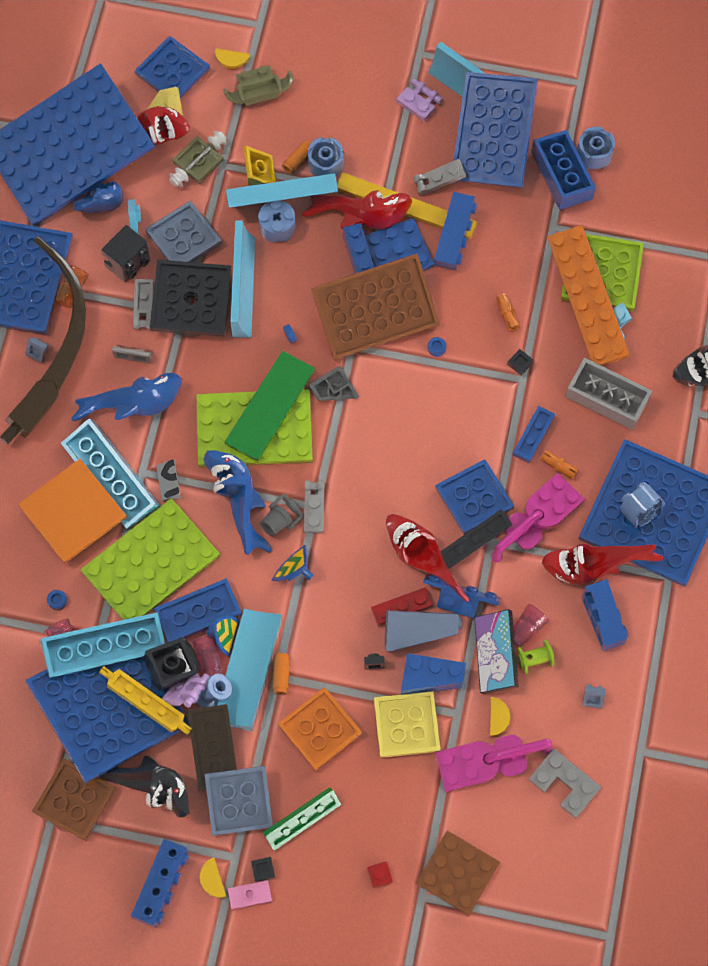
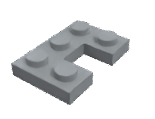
[528,749,601,819]

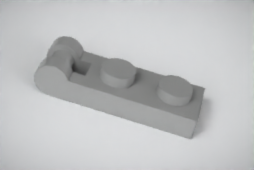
[413,159,467,195]
[133,279,154,329]
[304,480,324,533]

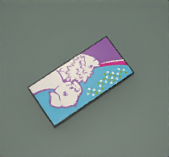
[474,609,519,694]

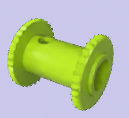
[517,640,554,674]

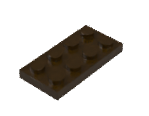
[187,704,237,791]

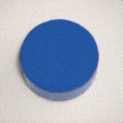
[283,324,297,343]
[428,337,446,357]
[47,590,67,610]

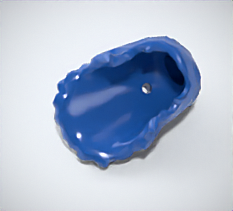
[74,181,123,214]

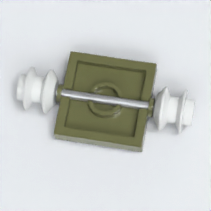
[169,131,227,187]

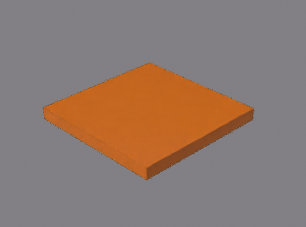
[18,459,127,564]

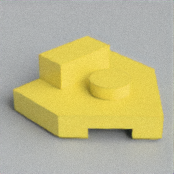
[148,87,183,116]

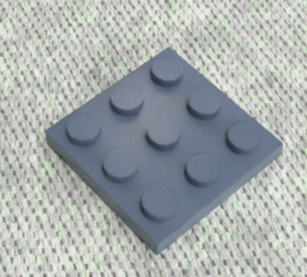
[145,200,222,262]
[205,766,273,836]

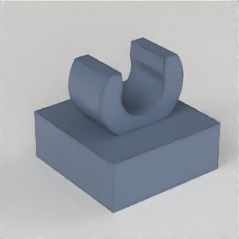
[25,337,49,363]
[582,684,605,708]

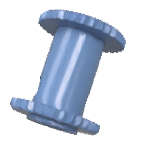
[196,674,232,708]

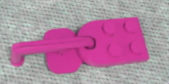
[491,473,585,562]
[436,735,553,792]

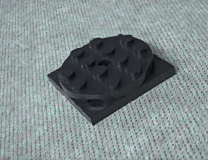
[150,259,231,337]

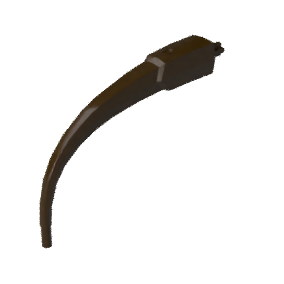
[0,236,86,445]

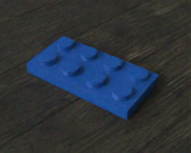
[154,578,242,642]

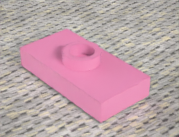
[228,880,272,910]

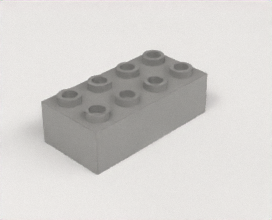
[565,358,652,430]

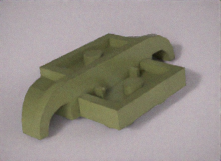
[223,65,293,106]

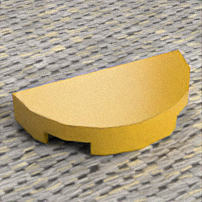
[215,48,250,69]
[490,697,511,737]
[200,857,226,898]

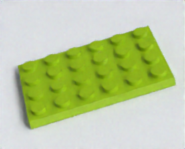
[196,389,313,467]
[80,498,221,620]

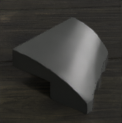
[307,366,359,401]

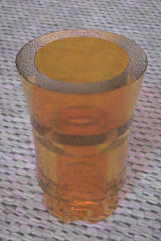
[55,265,89,308]

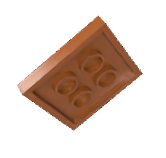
[32,758,116,841]
[416,831,500,916]

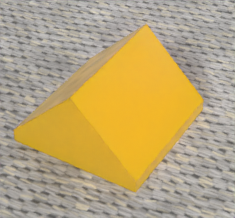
[244,146,276,186]

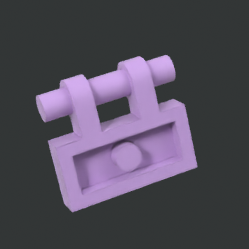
[396,79,443,122]
[162,673,210,708]

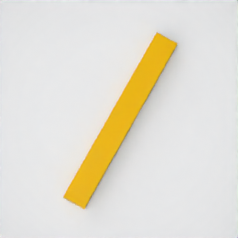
[337,172,477,239]

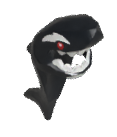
[672,345,708,387]
[99,755,189,818]

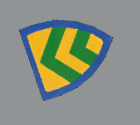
[271,545,313,581]
[206,615,240,658]

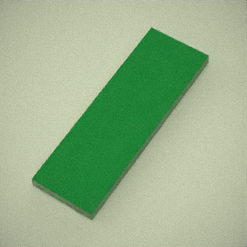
[225,351,315,462]

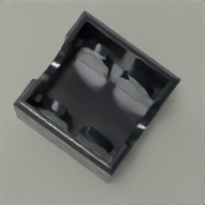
[101,225,150,282]

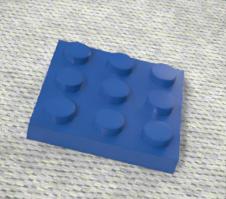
[134,36,210,98]
[365,218,434,271]
[435,459,514,534]

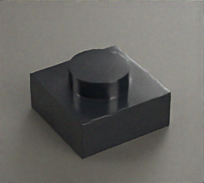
[507,349,534,376]
[364,653,385,670]
[251,857,275,882]

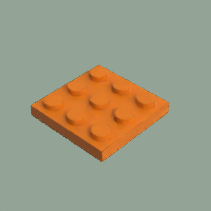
[278,687,362,771]

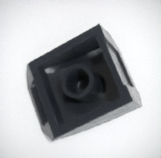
[144,637,201,691]

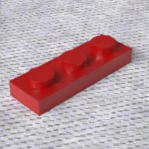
[371,587,433,626]

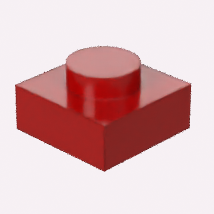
[367,861,393,888]

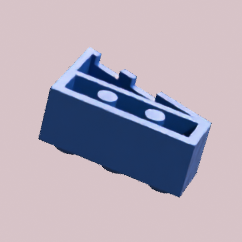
[581,579,628,651]
[400,653,466,695]

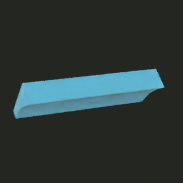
[428,42,486,97]
[226,173,338,208]
[231,221,256,338]
[61,418,161,530]
[217,609,282,731]
[39,612,165,678]

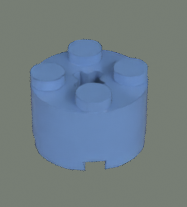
[577,127,615,169]
[308,137,344,176]
[258,200,296,243]
[620,482,665,528]

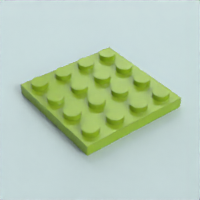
[561,234,644,312]

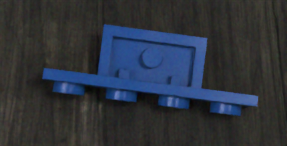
[423,574,501,618]

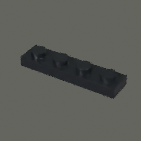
[440,509,513,569]

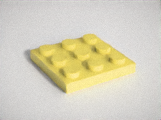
[374,692,440,758]

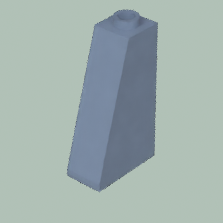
[384,610,462,651]

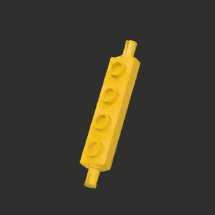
[99,666,192,735]

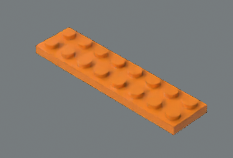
[547,225,630,366]

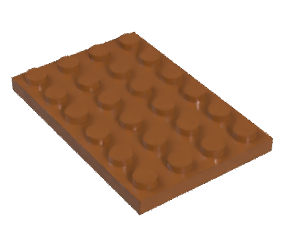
[311,253,440,360]

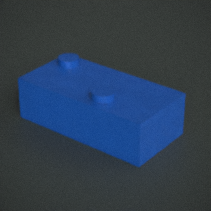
[531,130,596,210]

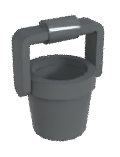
[260,494,303,536]

